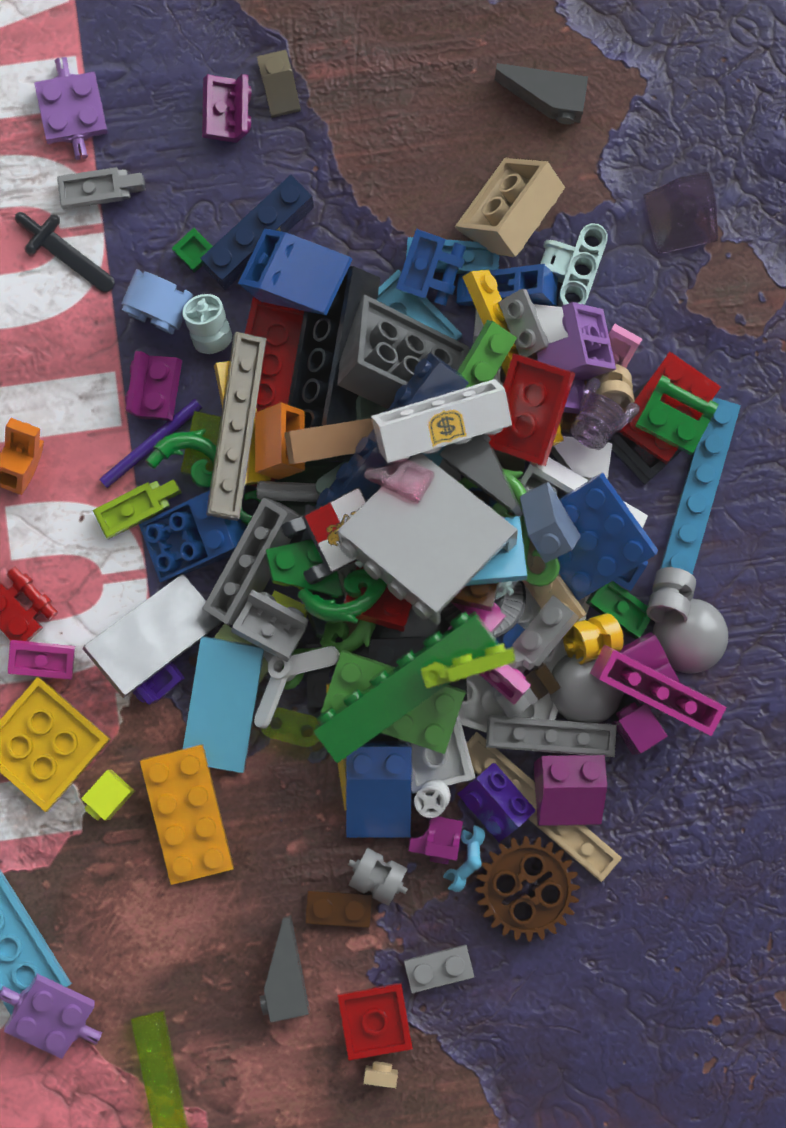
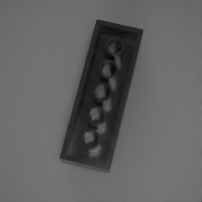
[288,266,380,461]

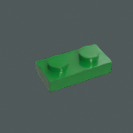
[586,581,651,639]

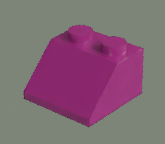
[534,755,607,826]

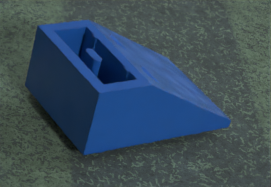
[238,228,353,315]
[139,490,247,583]

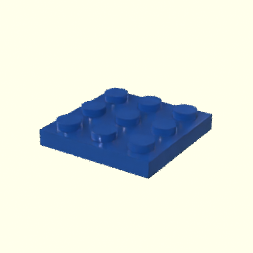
[557,472,658,601]

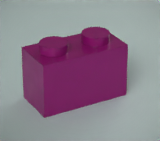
[612,702,667,755]

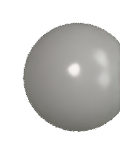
[653,598,728,674]
[550,654,625,723]

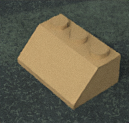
[455,158,565,257]

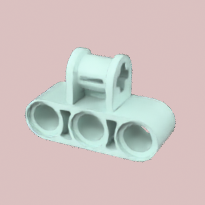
[540,223,608,307]

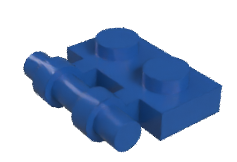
[396,229,466,306]

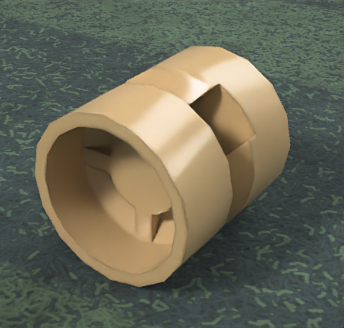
[592,364,634,423]

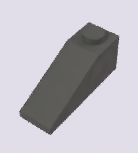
[494,63,588,125]
[439,434,523,517]
[260,915,310,1023]

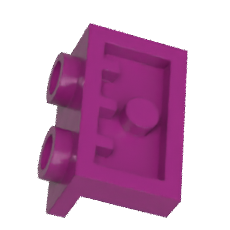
[125,351,182,421]

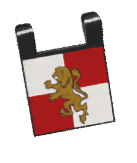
[281,487,367,585]

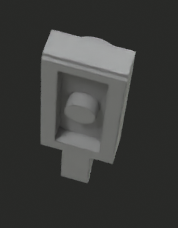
[57,167,146,210]
[508,595,579,674]

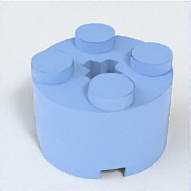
[121,269,194,335]

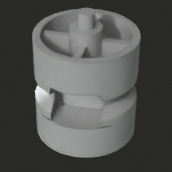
[348,848,408,906]

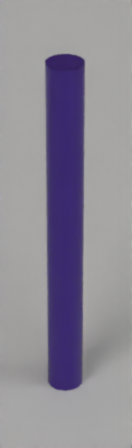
[99,399,202,488]

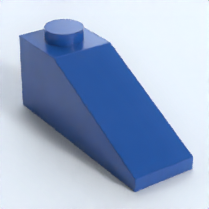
[456,264,558,306]

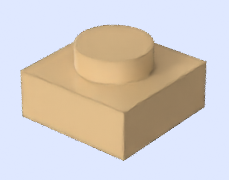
[364,1061,398,1088]

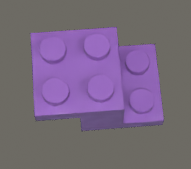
[537,302,616,414]

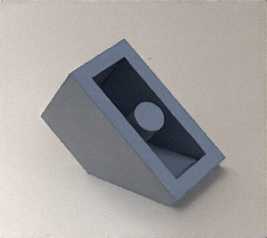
[520,482,581,563]

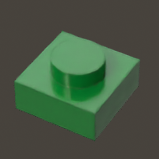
[172,228,213,273]

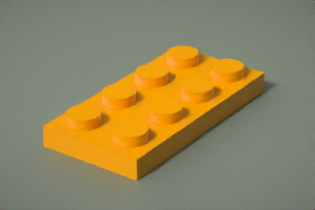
[140,744,234,885]

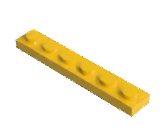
[462,270,564,446]

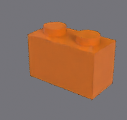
[255,403,305,480]

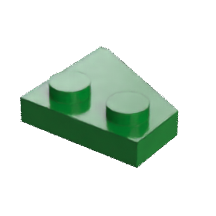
[265,539,343,599]

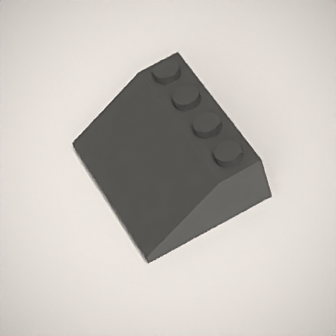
[337,294,469,409]

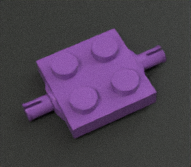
[34,57,107,160]
[0,973,102,1059]

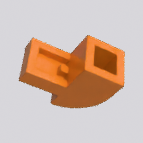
[0,418,44,495]

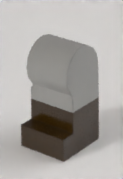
[494,662,561,718]

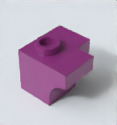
[408,816,463,865]

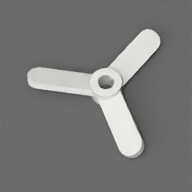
[254,646,340,729]

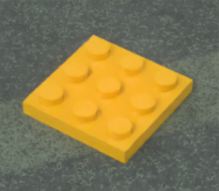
[0,677,111,812]

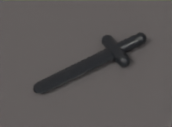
[15,212,114,292]

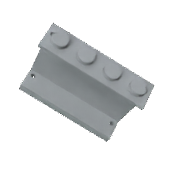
[338,453,518,625]

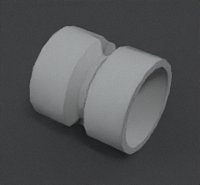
[647,567,696,624]

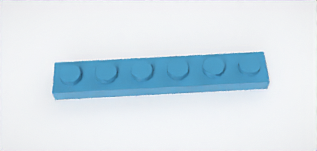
[660,397,741,574]

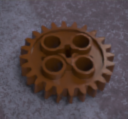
[475,835,580,942]

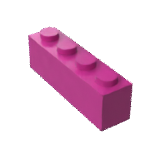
[590,644,727,736]

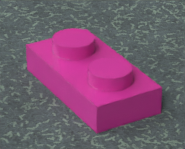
[7,640,76,680]

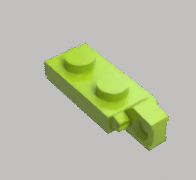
[93,479,182,540]
[421,643,516,688]

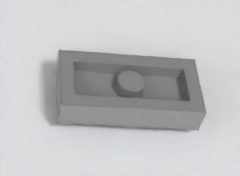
[404,944,474,993]

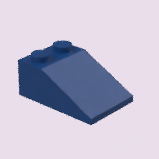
[346,741,412,838]

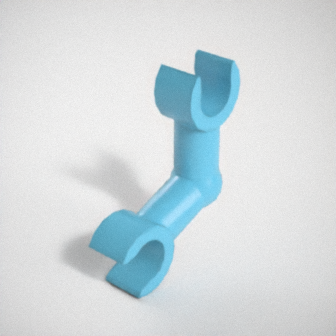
[443,825,485,892]

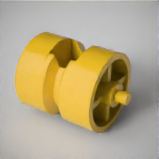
[563,613,623,665]

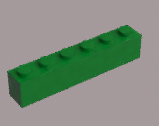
[313,611,499,763]

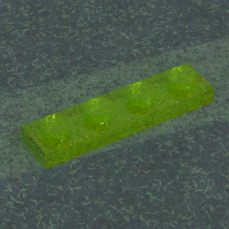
[131,1010,188,1128]

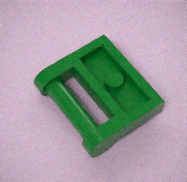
[635,375,719,455]

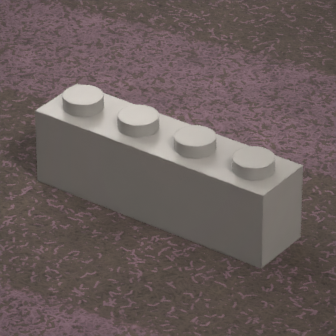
[202,497,302,625]

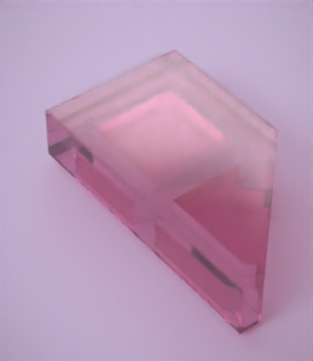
[364,459,434,504]

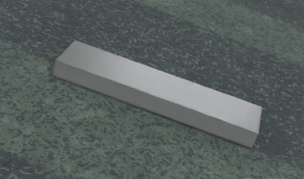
[486,715,617,757]

